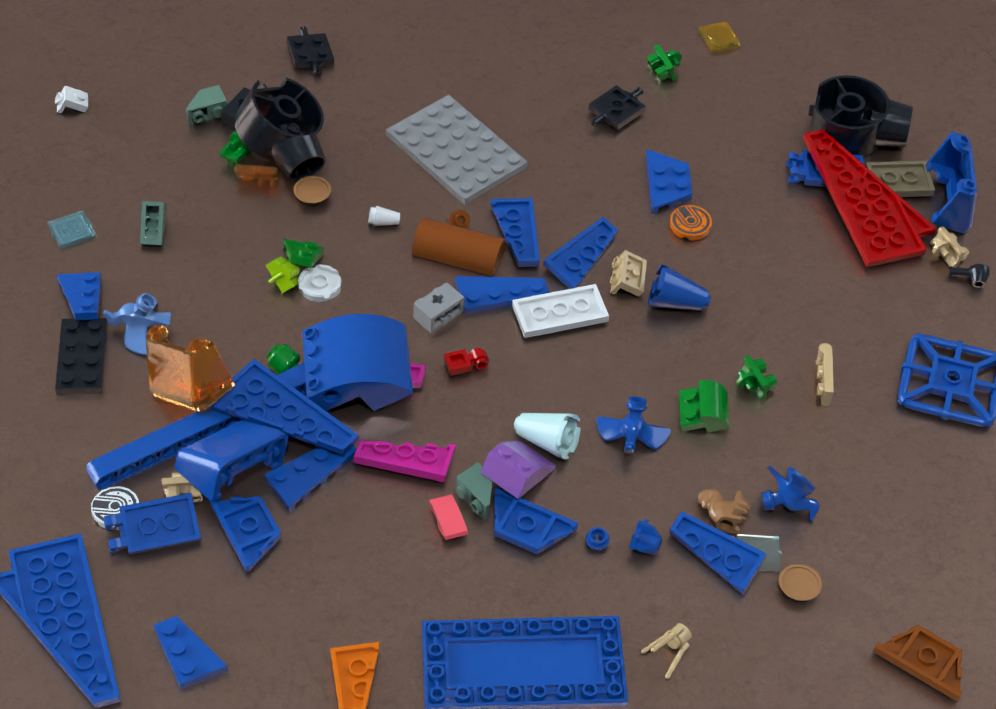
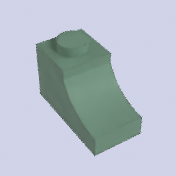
[140,201,167,245]

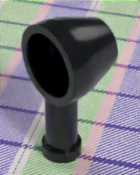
[949,264,991,288]

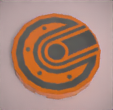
[670,205,712,241]

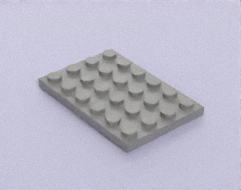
[386,95,528,205]

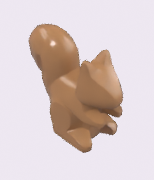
[698,489,751,534]

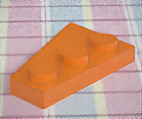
[330,642,380,709]

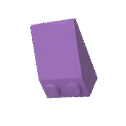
[481,440,556,499]

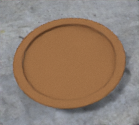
[293,176,331,204]
[779,564,822,601]

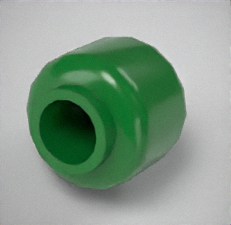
[267,344,300,375]

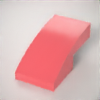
[429,494,468,540]

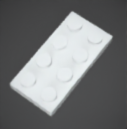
[512,284,609,338]

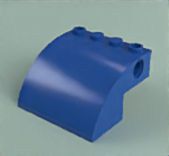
[302,314,413,411]

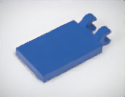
[786,150,864,187]
[104,493,201,555]

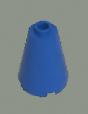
[648,264,711,311]

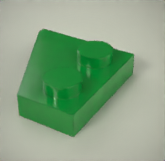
[283,239,324,268]

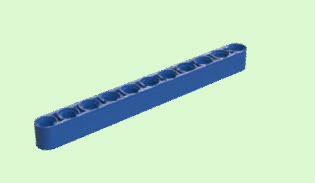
[86,363,306,489]

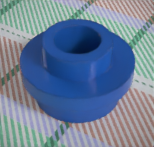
[585,527,610,550]

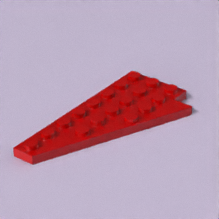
[803,130,936,267]

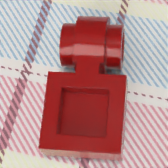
[444,348,489,376]

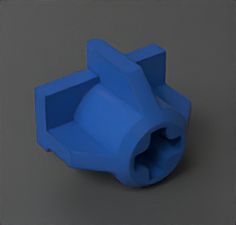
[629,519,662,555]

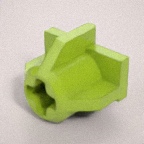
[265,256,300,293]

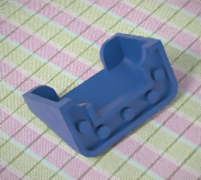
[926,131,977,233]
[174,420,288,502]

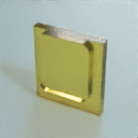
[698,21,740,53]

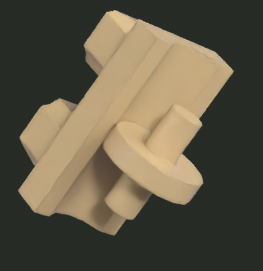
[930,227,969,268]
[162,472,204,502]

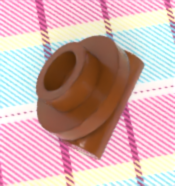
[446,209,470,228]

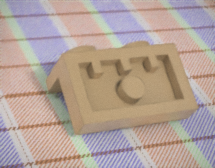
[610,250,647,297]

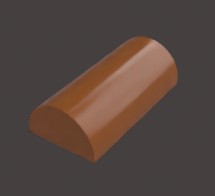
[412,217,507,277]

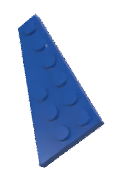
[206,359,359,455]

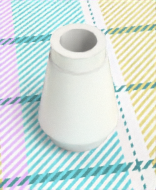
[368,205,400,226]

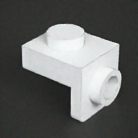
[55,86,88,113]

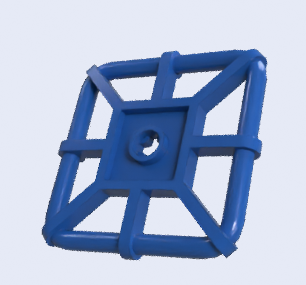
[898,333,996,428]

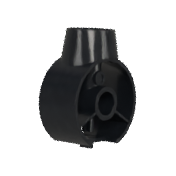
[808,75,913,156]
[234,77,326,182]

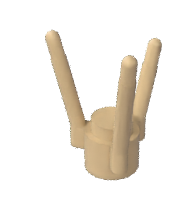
[641,623,691,679]

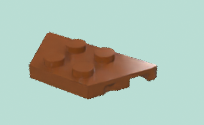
[873,625,962,702]

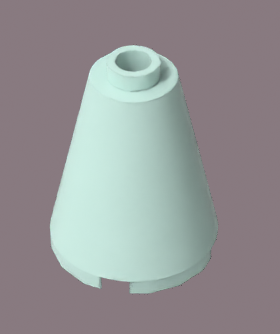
[514,413,581,459]

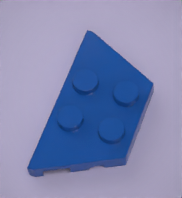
[646,150,692,213]
[494,488,578,554]
[208,497,281,572]

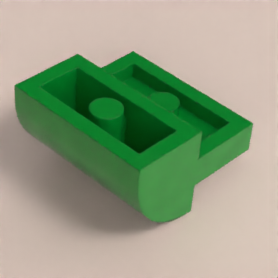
[679,380,730,433]

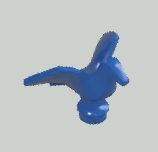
[597,396,672,454]
[761,465,820,521]

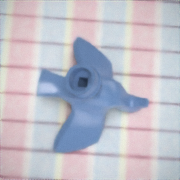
[103,293,171,356]

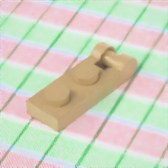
[815,343,834,406]

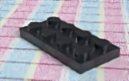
[55,318,108,394]

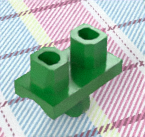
[646,44,682,82]
[219,131,252,168]
[736,355,777,400]

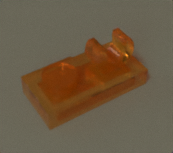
[235,164,279,189]

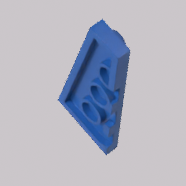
[490,198,540,267]
[543,217,618,289]
[455,276,549,314]

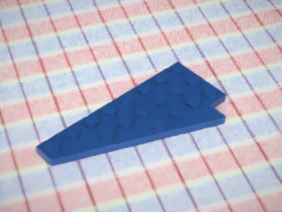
[0,533,121,708]

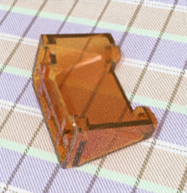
[146,325,235,412]

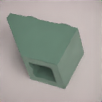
[186,85,227,126]
[455,463,493,520]

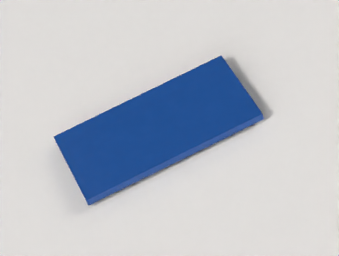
[422,616,628,709]

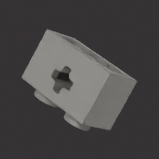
[413,282,464,333]

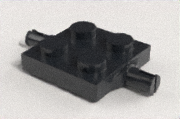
[287,26,334,77]
[588,85,646,131]

